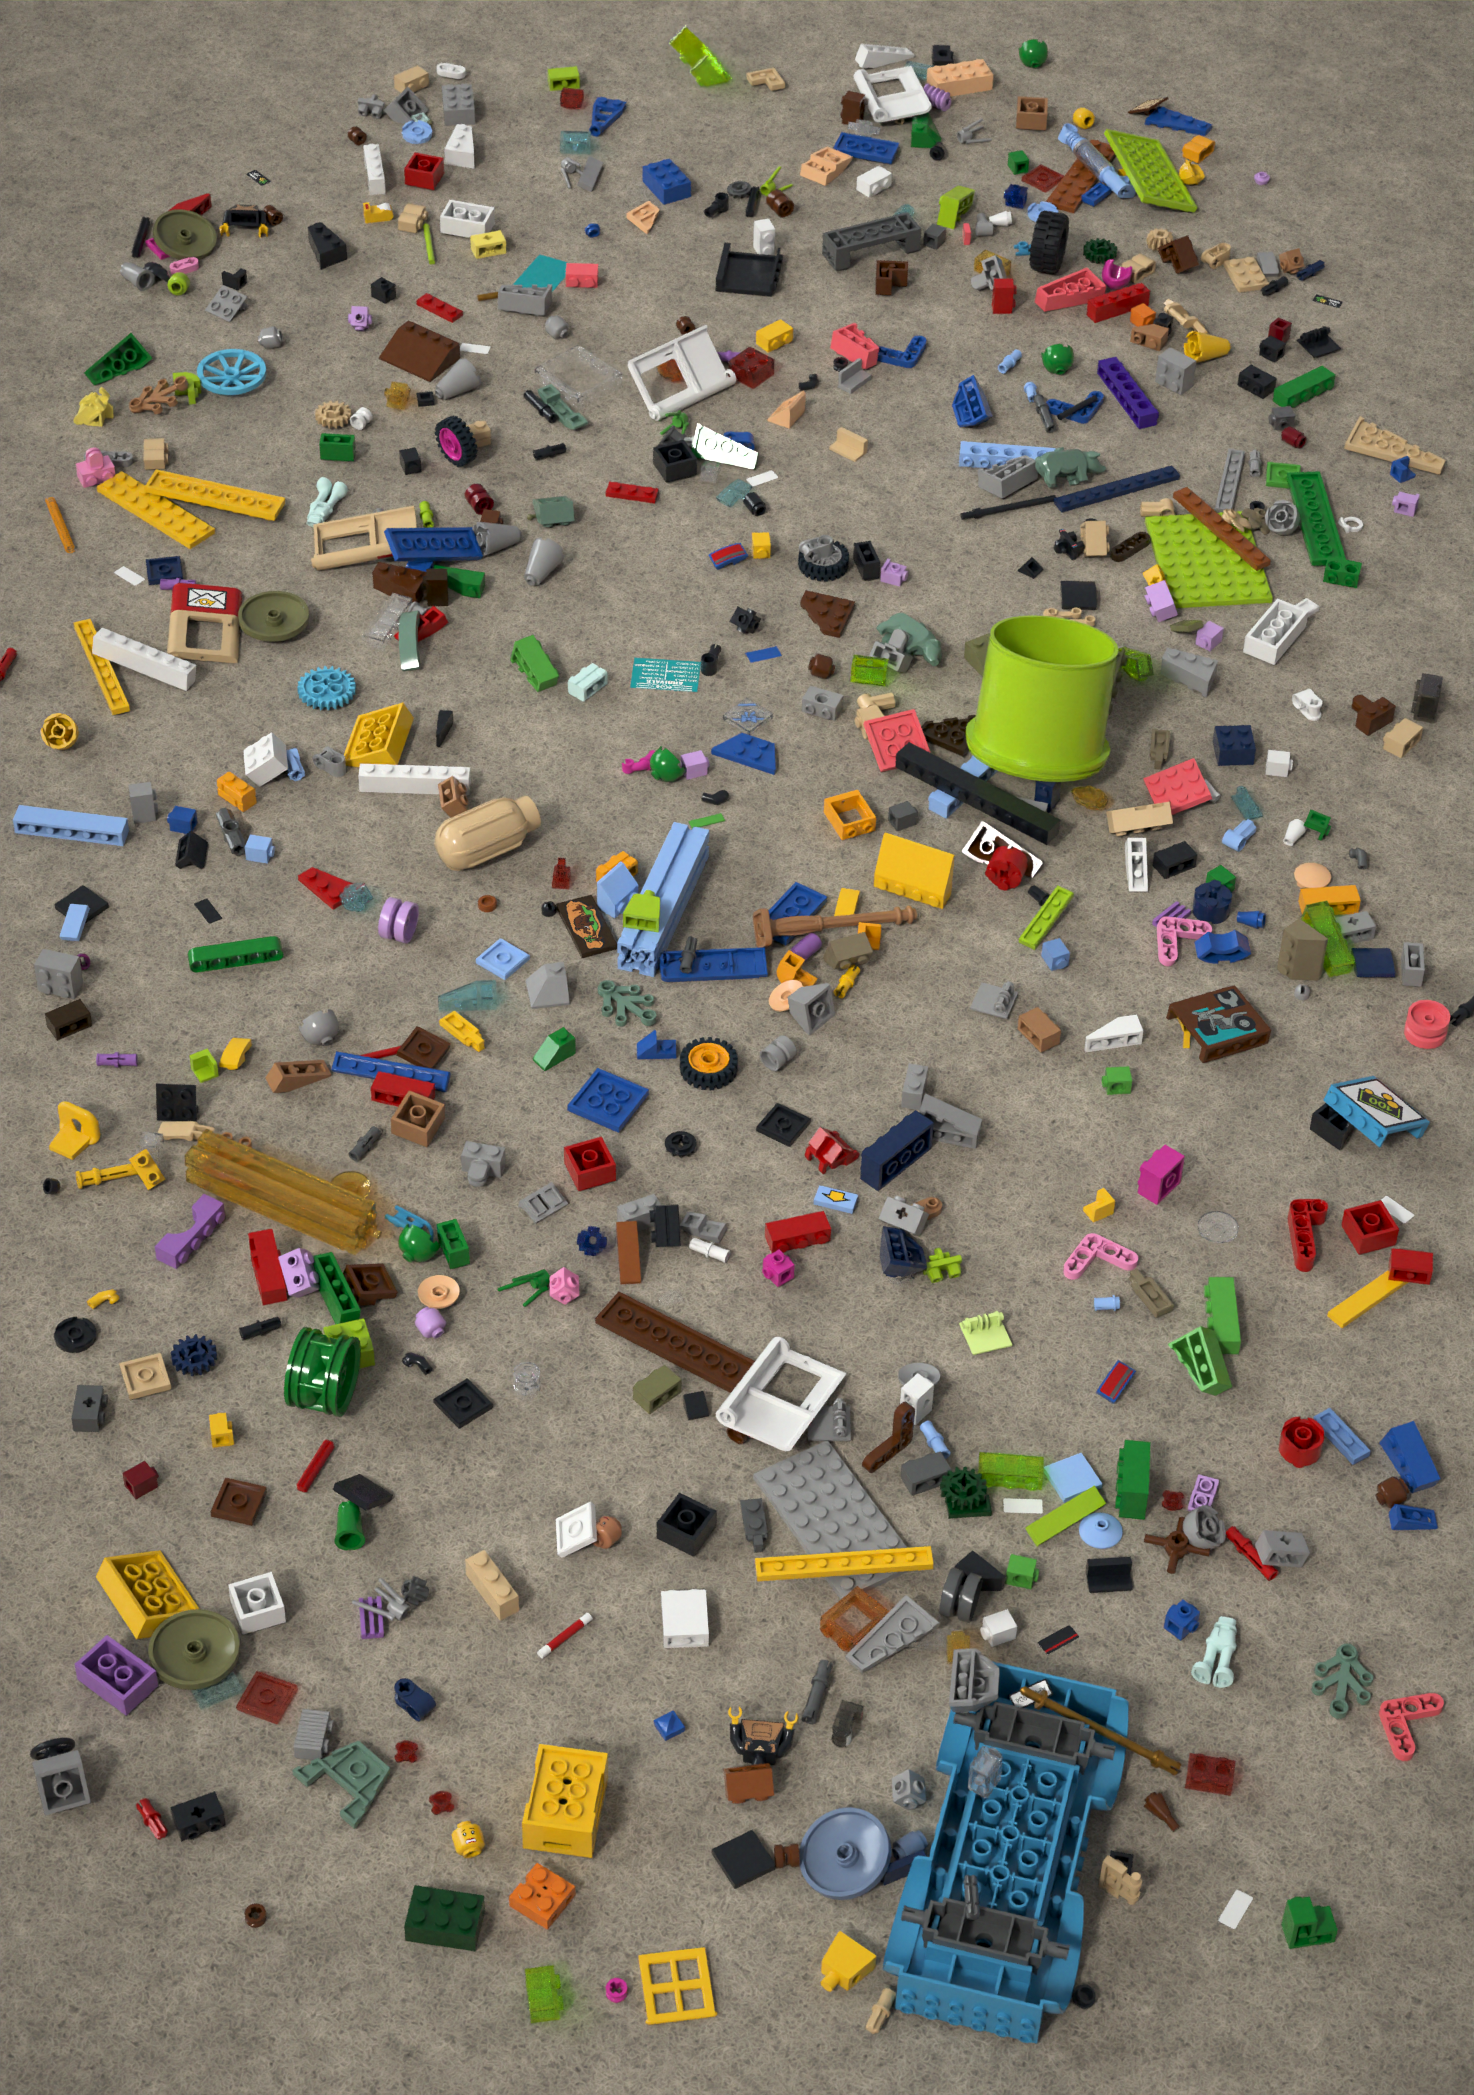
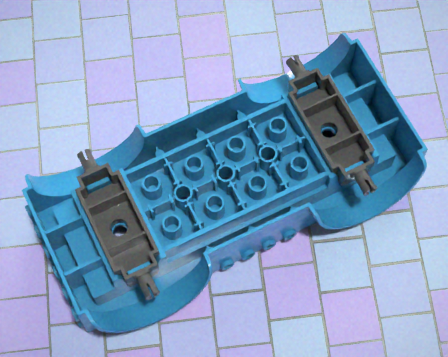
[882,1661,1129,2044]

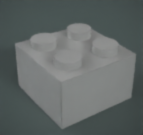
[1155,348,1196,395]
[34,949,83,999]

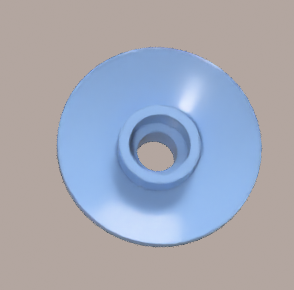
[1079,1512,1123,1549]

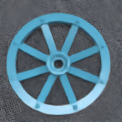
[197,349,266,395]

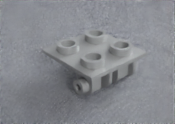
[205,285,248,322]
[970,981,1018,1019]
[807,1398,851,1441]

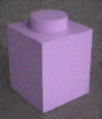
[1196,621,1224,651]
[681,750,710,780]

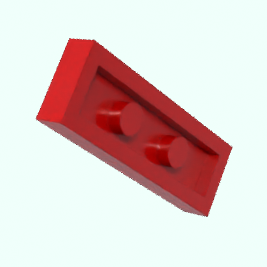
[416,293,463,323]
[606,482,659,504]

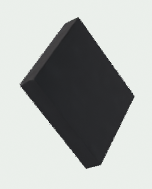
[54,885,109,924]
[756,1103,811,1147]
[433,1378,493,1429]
[333,1474,393,1511]
[712,1830,776,1889]

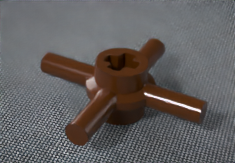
[1144,1517,1210,1574]

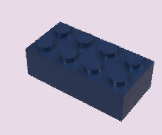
[860,1110,934,1191]

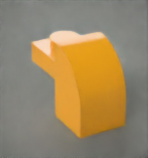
[777,950,818,987]

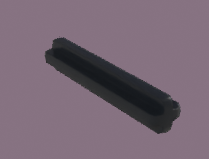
[745,186,760,217]

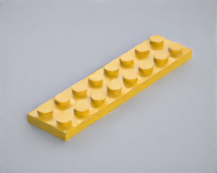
[144,469,285,521]
[97,471,215,549]

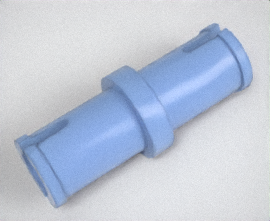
[998,349,1022,373]
[920,1421,951,1459]

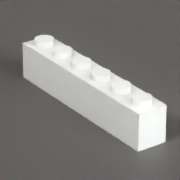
[92,628,196,691]
[358,764,471,795]

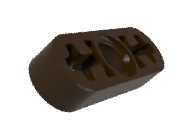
[1111,532,1150,562]

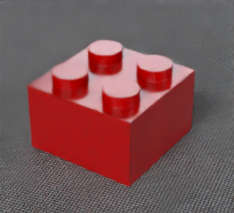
[404,152,444,190]
[564,1136,616,1191]
[1341,1200,1399,1255]

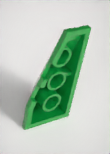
[911,112,942,148]
[84,333,152,386]

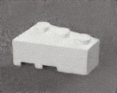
[444,124,474,168]

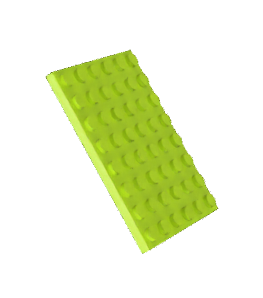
[1145,511,1273,608]

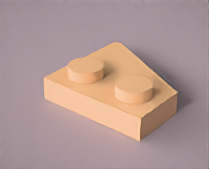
[626,201,660,234]

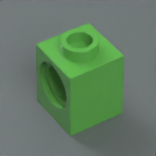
[1102,1066,1132,1095]
[1005,1554,1040,1589]

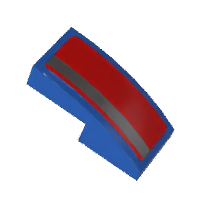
[708,543,749,570]
[1096,1360,1136,1404]

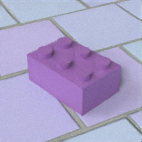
[75,1635,158,1716]

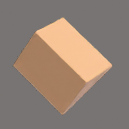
[767,391,806,429]

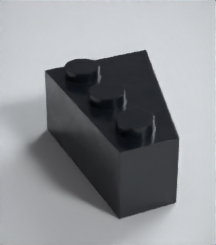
[308,222,347,270]
[1310,1103,1354,1150]

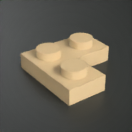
[746,68,785,91]

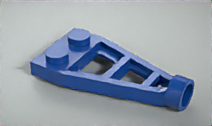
[589,97,626,137]

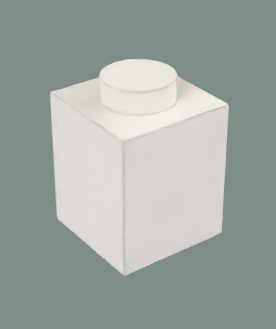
[1265,750,1293,777]
[981,1609,1017,1647]

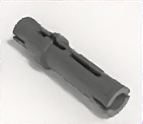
[1033,394,1056,433]
[801,1660,833,1725]

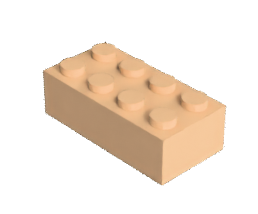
[926,59,993,97]

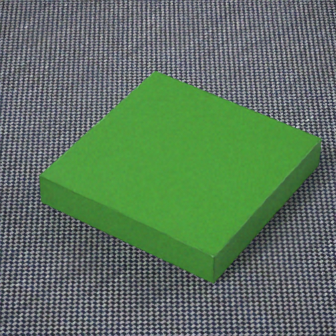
[1266,462,1301,488]

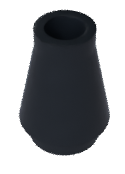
[930,142,945,160]

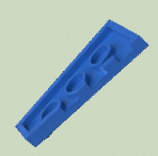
[1145,106,1212,136]

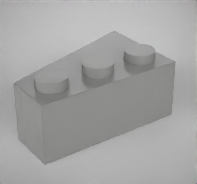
[978,455,1038,498]
[919,1094,982,1149]

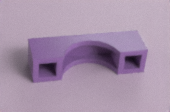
[155,1194,225,1269]

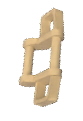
[1164,299,1209,334]

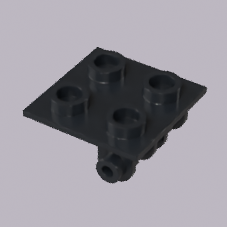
[1296,326,1341,358]
[156,1083,199,1122]

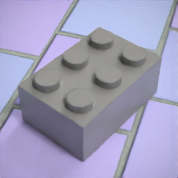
[442,84,475,126]

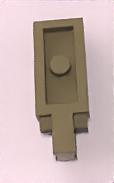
[1150,729,1170,769]
[1129,1269,1174,1318]

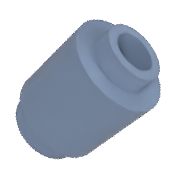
[892,1831,928,1860]

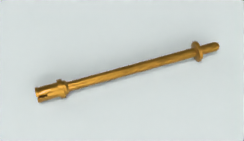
[1020,1686,1181,1776]

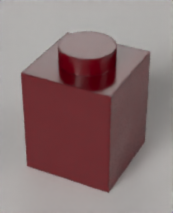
[1268,317,1292,343]
[122,1461,159,1499]

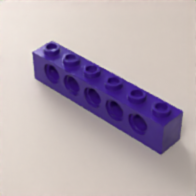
[1097,357,1159,429]

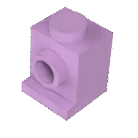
[1392,492,1420,517]
[880,558,908,587]

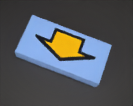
[814,1185,858,1214]

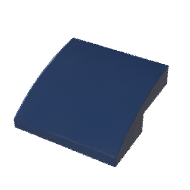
[1351,948,1395,977]

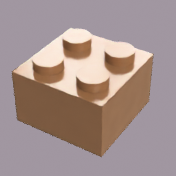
[1016,96,1048,130]
[391,1091,445,1147]

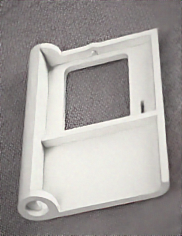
[854,66,932,123]
[628,325,736,421]
[716,1337,847,1451]

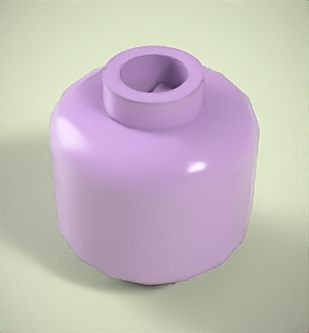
[415,1307,446,1339]

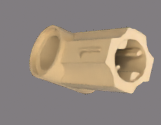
[1140,498,1174,517]
[857,692,895,710]

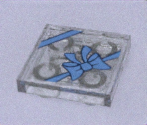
[723,697,773,735]

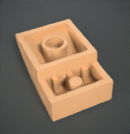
[800,146,852,186]

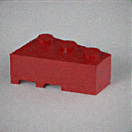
[248,1228,288,1305]

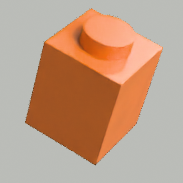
[1130,303,1156,327]

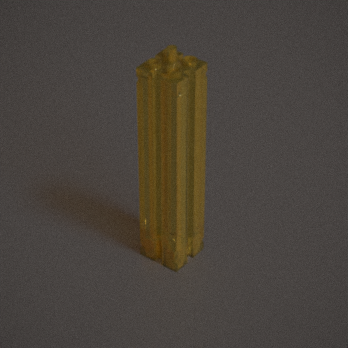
[184,1129,382,1255]

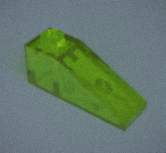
[1118,647,1154,681]

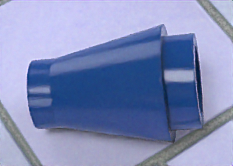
[1237,911,1266,929]

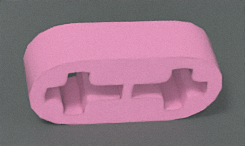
[170,257,199,275]

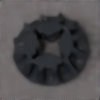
[665,1131,697,1158]

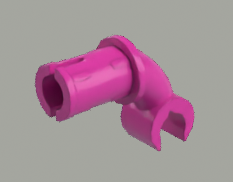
[622,750,655,774]

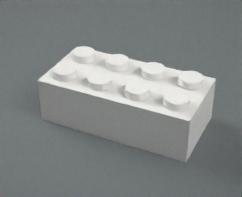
[1243,598,1309,665]

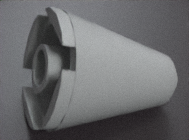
[435,358,481,400]
[472,522,521,556]
[524,538,565,586]

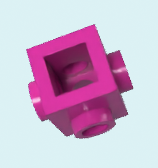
[762,1250,795,1287]

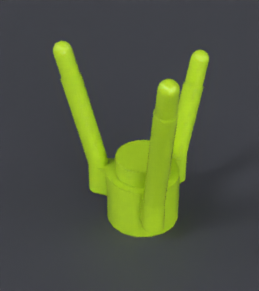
[760,166,793,196]

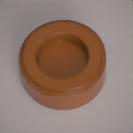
[478,895,497,912]

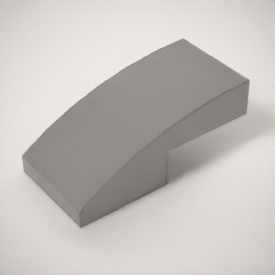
[1257,252,1279,277]
[680,1212,727,1243]

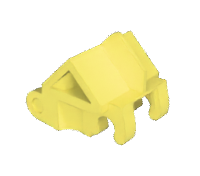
[73,387,114,427]

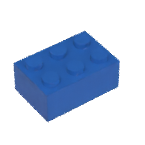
[643,159,691,205]

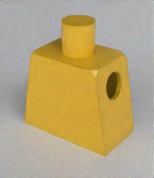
[820,1931,876,1992]

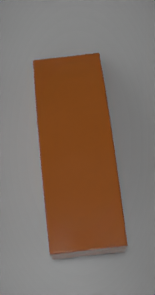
[616,1221,641,1285]

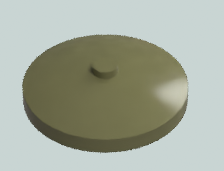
[153,209,217,260]
[238,591,309,642]
[148,1609,240,1690]

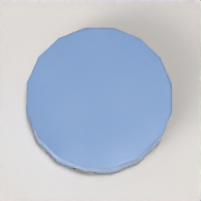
[402,120,432,144]
[1027,202,1058,222]

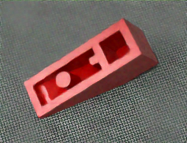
[169,193,212,215]

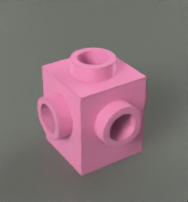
[549,1267,579,1305]

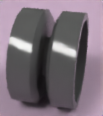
[939,1567,983,1623]

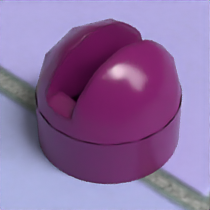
[77,953,90,970]

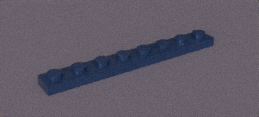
[1054,465,1180,513]

